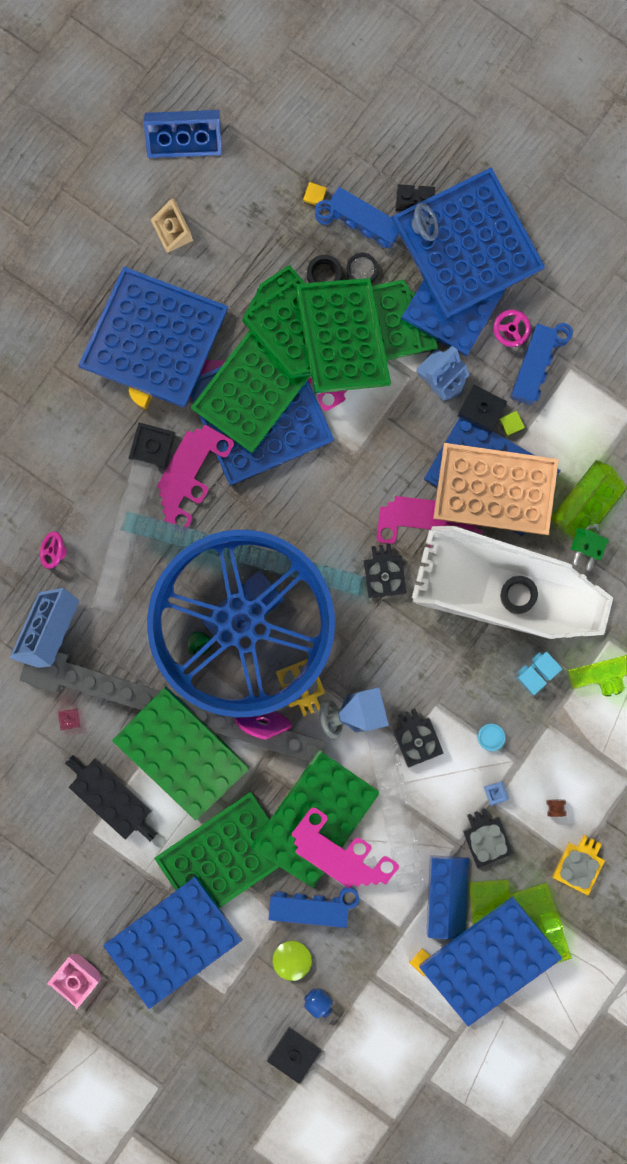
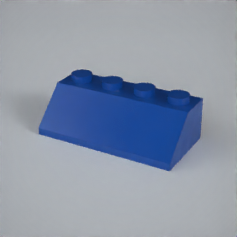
[143,110,222,158]
[426,855,469,939]

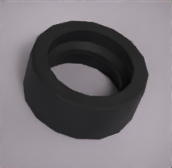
[307,255,342,283]
[500,576,538,614]

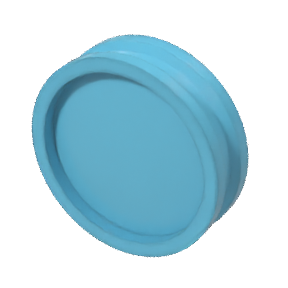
[477,724,505,751]

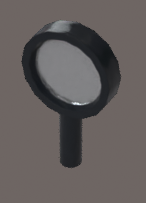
[346,252,378,283]

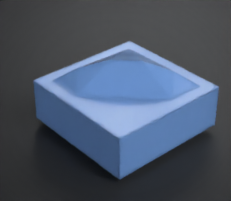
[484,781,510,806]

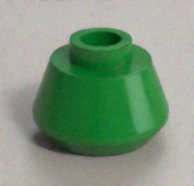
[187,631,212,656]

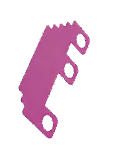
[157,425,234,532]
[377,496,483,548]
[292,808,399,888]

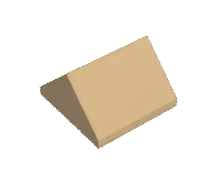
[151,199,193,252]

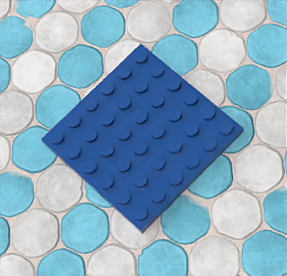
[391,167,545,319]
[78,266,228,408]
[190,366,334,487]

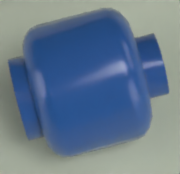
[303,988,333,1019]

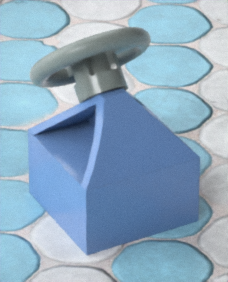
[320,687,389,738]

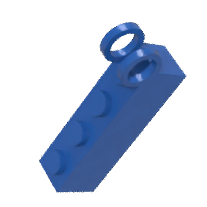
[315,187,400,249]
[510,323,573,405]
[268,887,359,928]

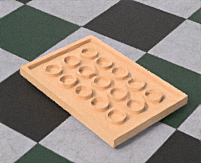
[433,443,559,536]

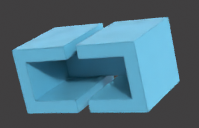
[516,652,562,695]

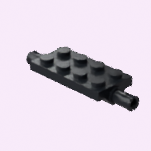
[65,755,158,842]

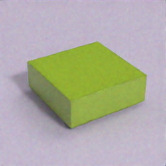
[499,411,525,437]

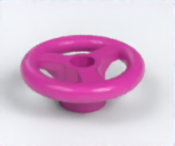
[493,310,531,347]
[40,531,67,569]

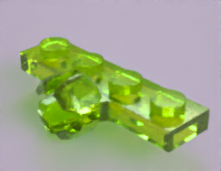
[567,655,627,697]

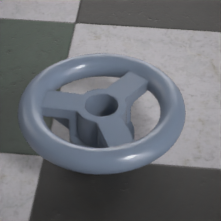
[412,203,438,241]

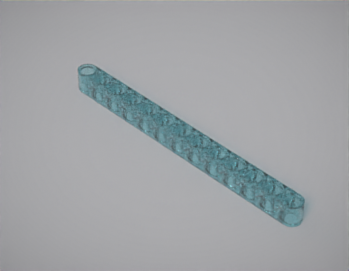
[121,511,366,596]

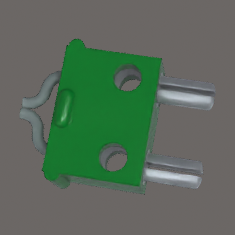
[570,524,609,571]

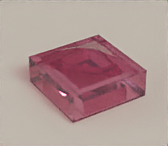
[58,708,81,731]

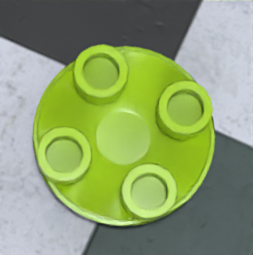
[273,940,312,981]

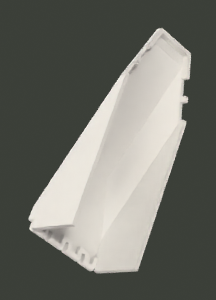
[412,526,613,639]

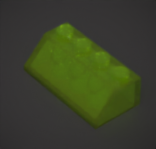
[551,460,627,540]

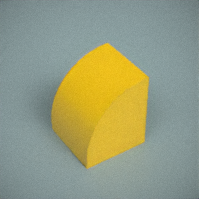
[129,387,152,410]

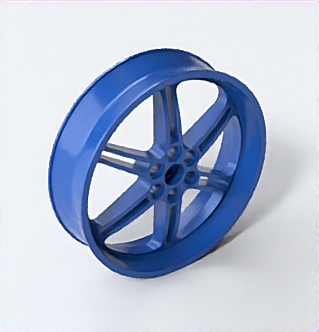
[147,530,335,717]

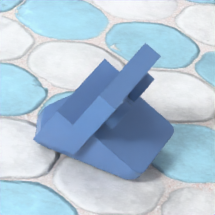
[417,346,469,401]

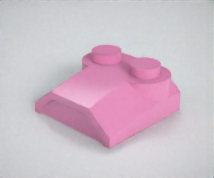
[47,954,101,1009]

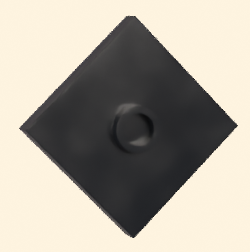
[457,384,508,433]
[128,422,176,469]
[267,1027,321,1084]

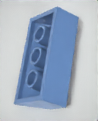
[10,588,79,668]

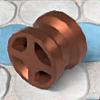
[546,799,567,817]

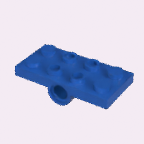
[201,570,285,650]

